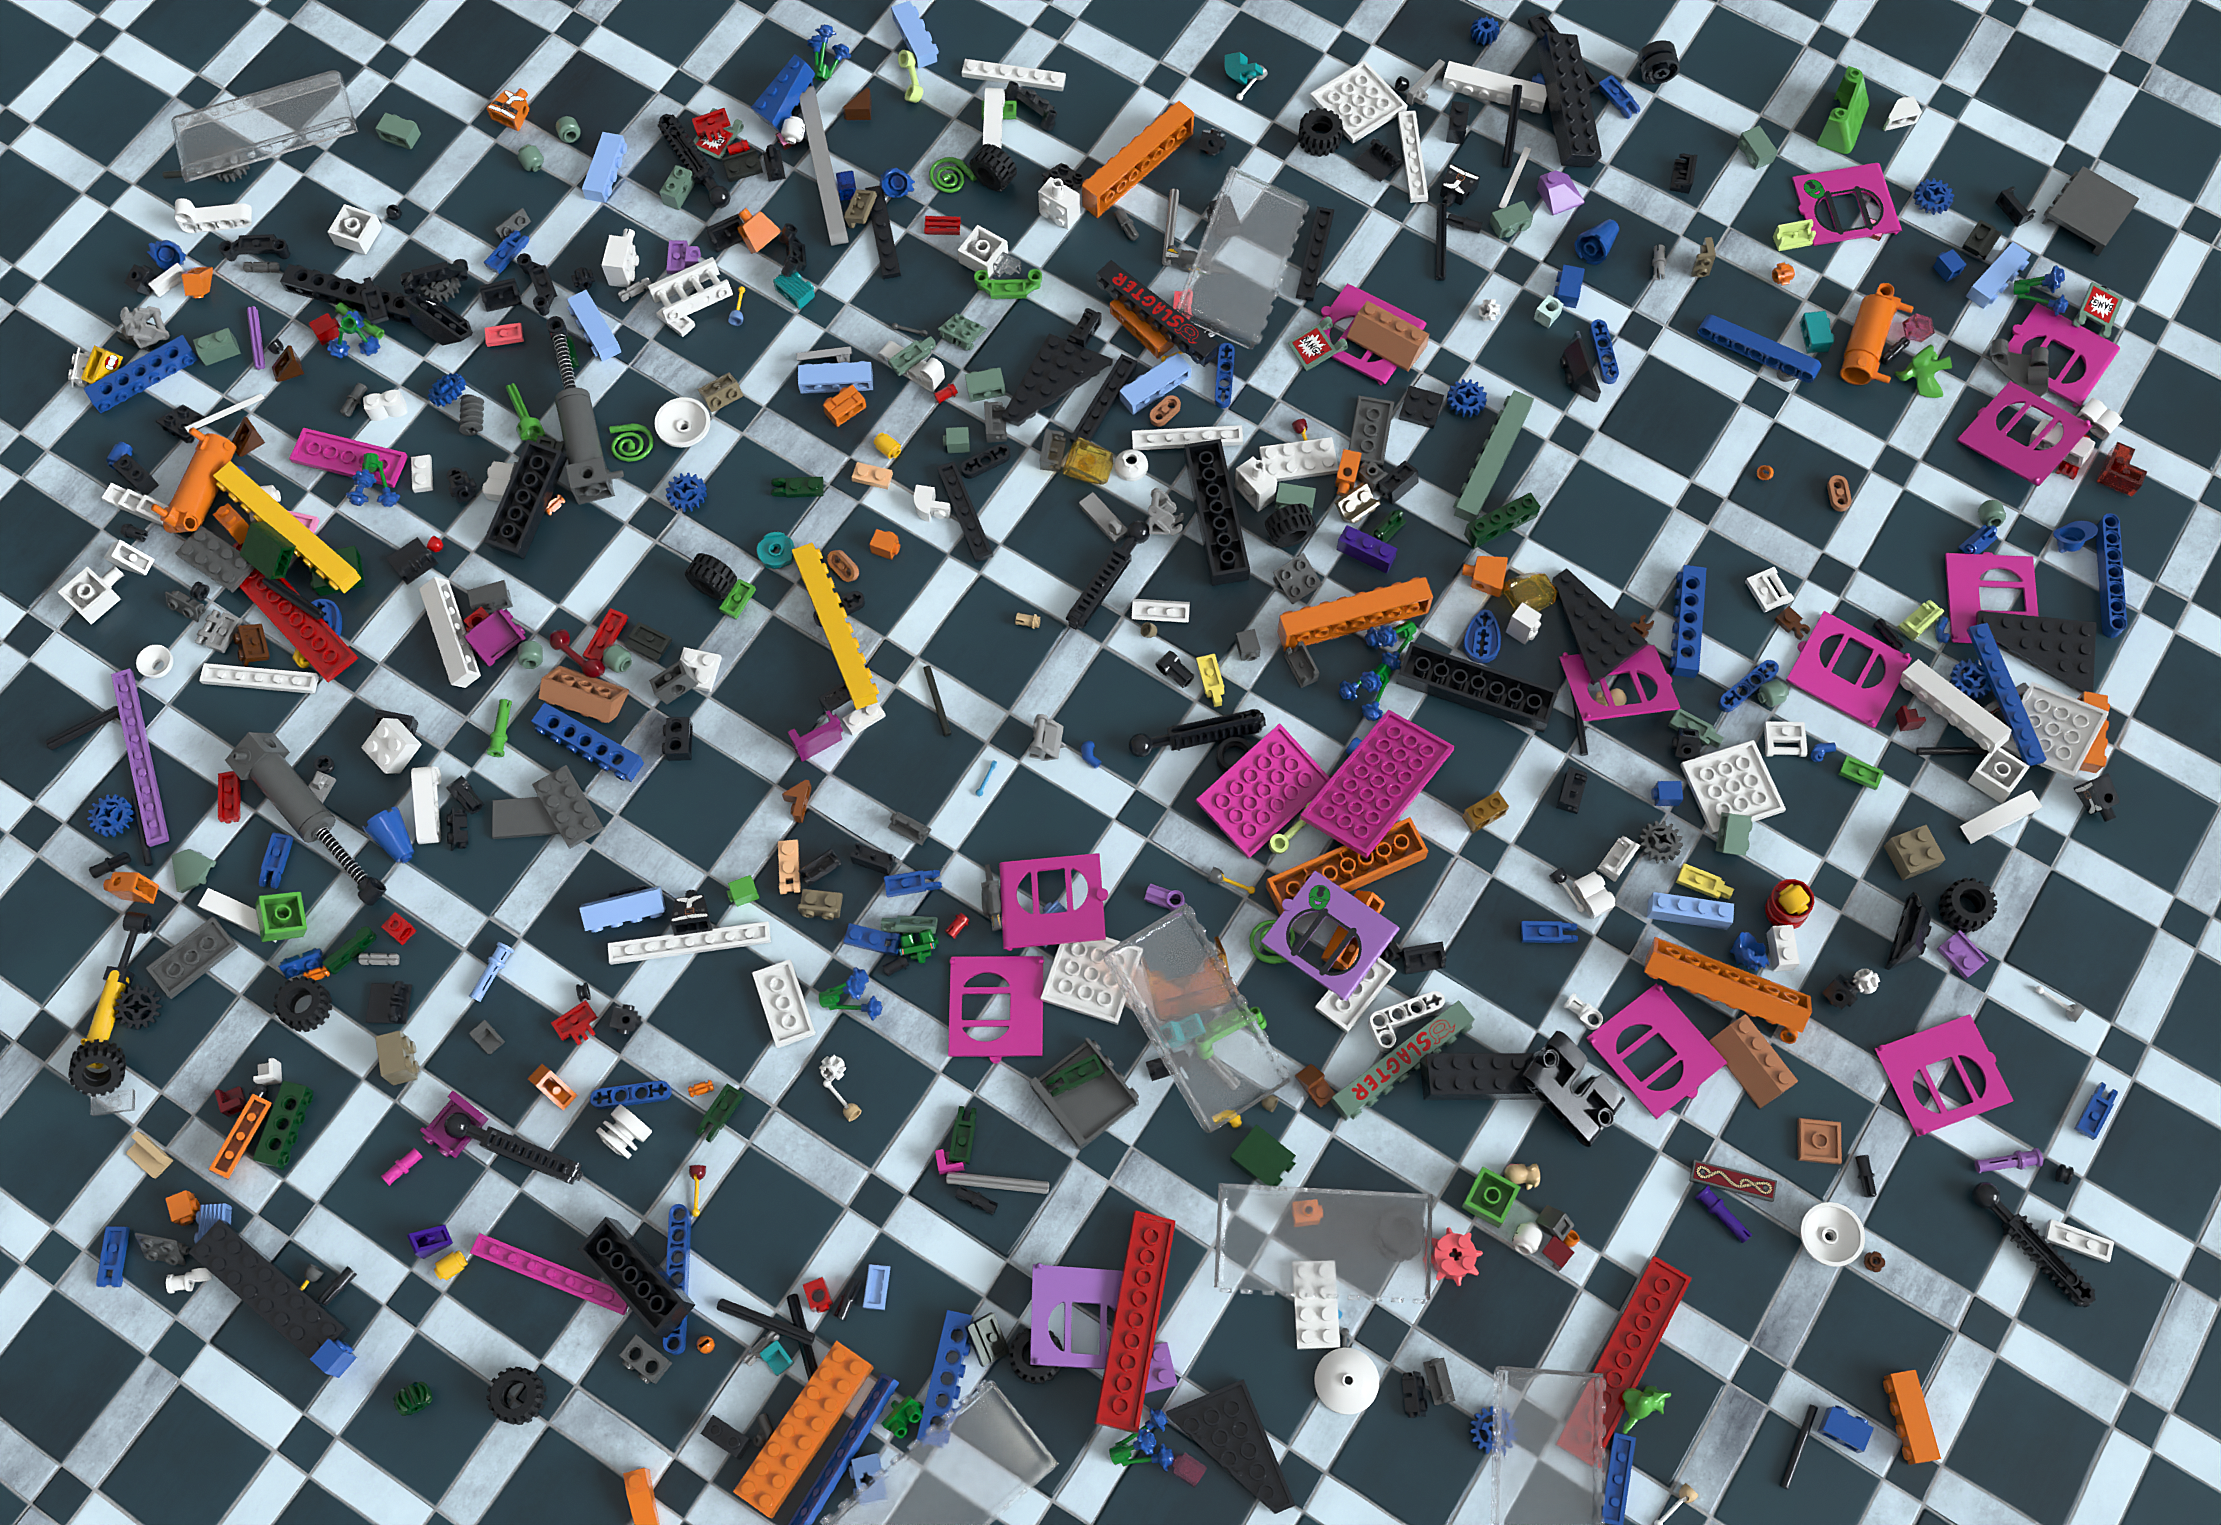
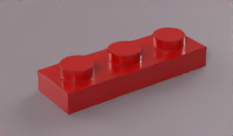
[582,608,628,662]

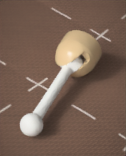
[823,1079,862,1122]
[1654,1483,1698,1525]

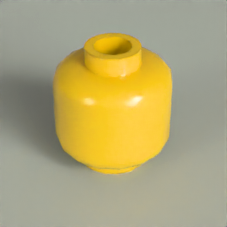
[1779,884,1810,915]

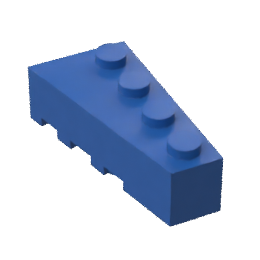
[751,54,815,133]

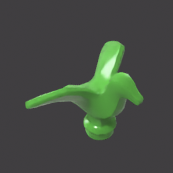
[1895,344,1952,398]

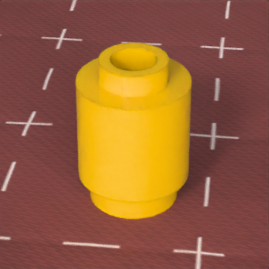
[873,433,901,459]
[434,1250,468,1281]

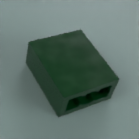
[240,522,296,580]
[308,545,365,596]
[1230,1124,1296,1191]

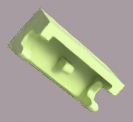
[1773,219,1816,251]
[1897,600,1944,641]

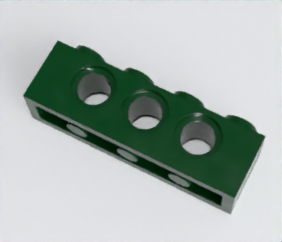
[1464,492,1541,549]
[253,1080,313,1170]

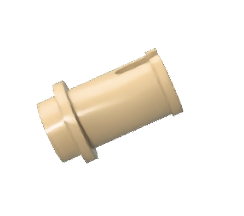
[1016,613,1040,629]

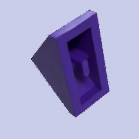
[407,1225,453,1259]

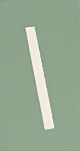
[1499,147,1531,208]
[185,394,265,432]

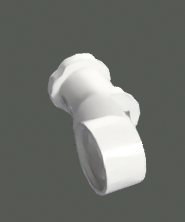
[1563,993,1603,1030]
[166,1268,212,1294]

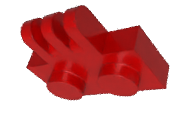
[692,108,731,143]
[551,1000,598,1046]

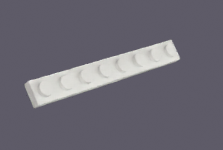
[608,921,771,965]

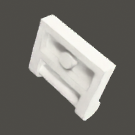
[1745,567,1794,613]
[1763,722,1807,757]

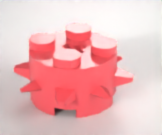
[1425,1227,1483,1286]

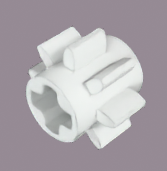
[1478,299,1501,321]
[1853,969,1880,994]
[819,1055,846,1082]

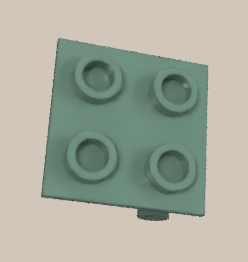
[938,313,987,351]

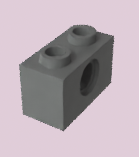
[649,660,698,704]

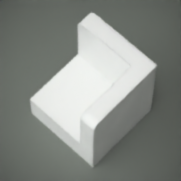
[253,1058,282,1086]

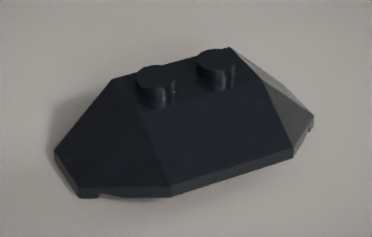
[403,292,473,346]
[1560,331,1601,402]
[1885,892,1932,970]

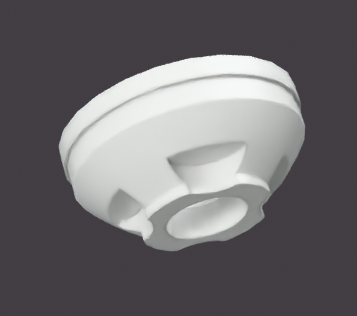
[1115,449,1148,481]
[136,645,173,679]

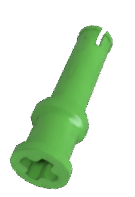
[487,699,512,757]

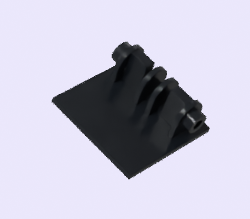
[1354,138,1404,182]
[1042,163,1087,190]
[156,405,209,443]
[386,537,439,585]
[366,981,412,1024]

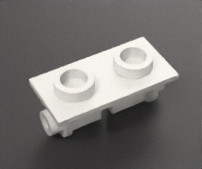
[68,347,91,388]

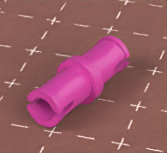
[381,1148,423,1186]

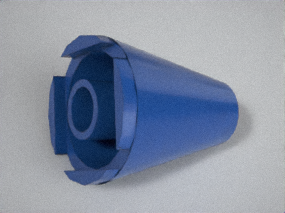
[1574,219,1619,265]
[362,807,414,864]

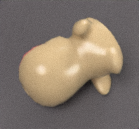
[1595,688,1627,706]
[1504,1164,1540,1190]

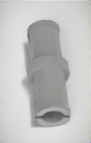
[1652,245,1667,280]

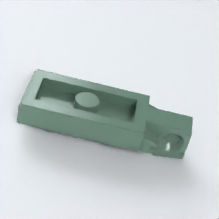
[888,336,936,376]
[1668,709,1724,748]
[881,915,938,934]

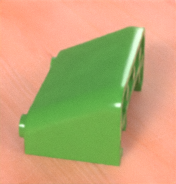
[1817,66,1869,154]

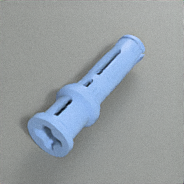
[469,942,514,1002]

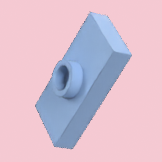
[863,1264,891,1310]

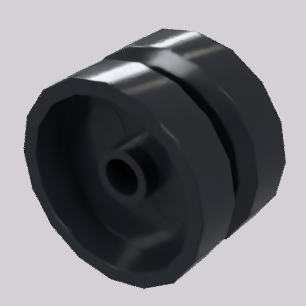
[1637,40,1680,85]

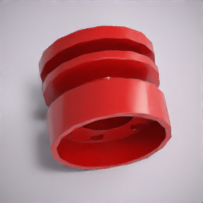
[1765,879,1815,929]

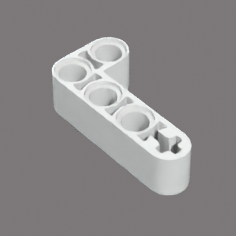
[983,88,1005,148]
[174,199,252,233]
[877,340,945,392]
[411,766,441,844]
[1368,991,1445,1053]

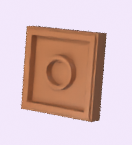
[1797,1118,1842,1165]

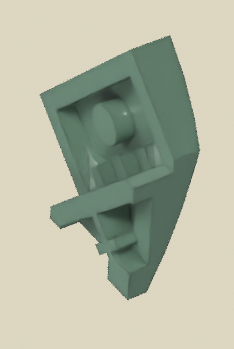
[171,849,216,893]

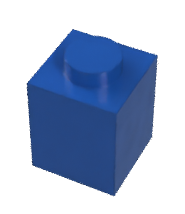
[1933,249,1966,282]
[1651,781,1683,806]

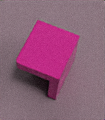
[935,1149,965,1175]

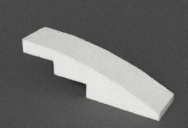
[102,483,168,525]
[1960,790,2042,844]
[198,888,277,943]

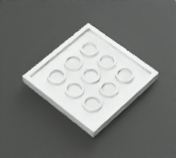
[1310,60,1408,144]
[2000,682,2109,779]
[1680,740,1786,835]
[1041,937,1143,1025]

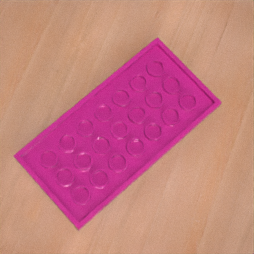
[1300,710,1454,858]

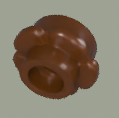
[1864,1251,1885,1272]

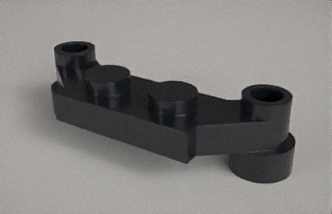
[1004,81,1057,131]
[779,223,807,277]
[218,234,290,261]
[517,253,557,316]
[400,259,469,294]

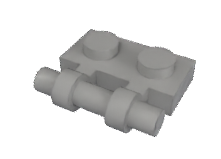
[195,609,243,653]

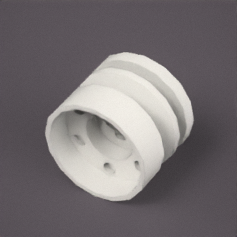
[596,1104,652,1159]

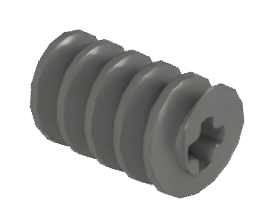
[459,394,484,436]

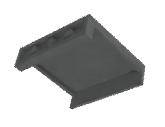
[2042,166,2140,256]
[1029,1037,1139,1150]

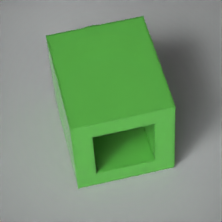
[727,875,760,907]

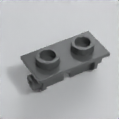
[493,208,531,241]
[165,591,206,622]
[888,812,932,846]
[1423,1357,1456,1406]

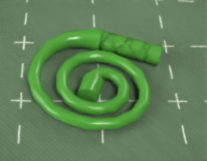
[929,157,977,193]
[609,423,653,462]
[1249,919,1295,964]

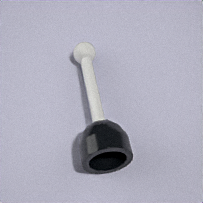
[1549,867,1585,912]

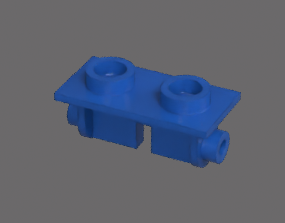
[1958,524,1998,554]
[278,948,324,979]

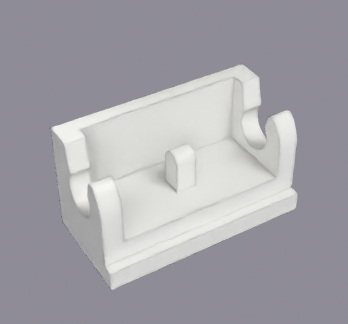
[1596,836,1640,882]

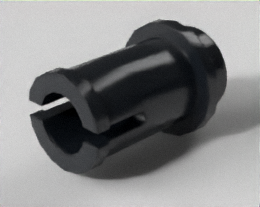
[120,523,148,542]
[883,955,909,977]

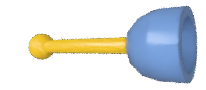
[728,286,745,326]

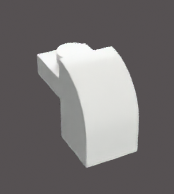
[914,485,951,522]

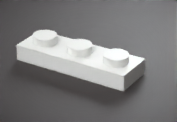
[1132,599,1190,622]
[2045,1219,2114,1263]

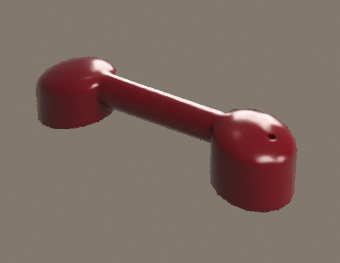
[549,629,605,678]

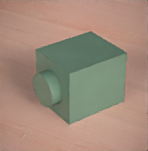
[943,427,970,453]

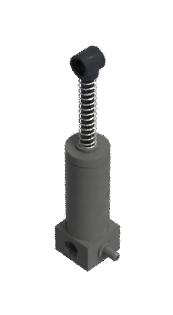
[546,316,624,505]
[225,732,387,906]

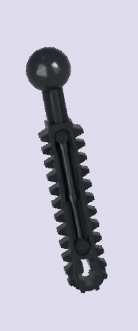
[658,114,731,209]
[1066,520,1150,630]
[1129,709,1266,757]
[444,1112,583,1185]
[1972,1182,2096,1308]

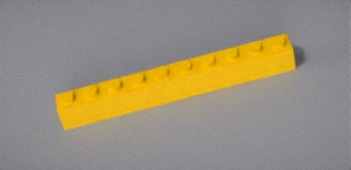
[213,461,361,594]
[792,542,879,710]

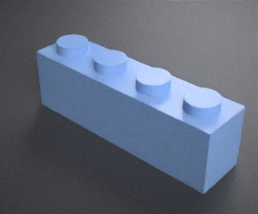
[891,0,939,69]
[582,132,627,203]
[1966,242,2031,309]
[567,290,621,362]
[1119,353,1191,415]
[798,361,873,394]
[579,886,666,932]
[1647,892,1734,930]

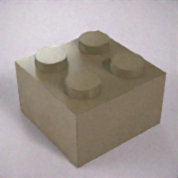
[1884,825,1946,881]
[375,1030,419,1086]

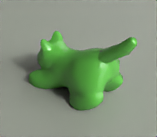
[1622,1386,1671,1434]

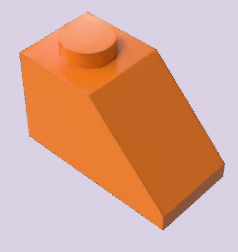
[182,267,213,298]
[528,1064,578,1111]

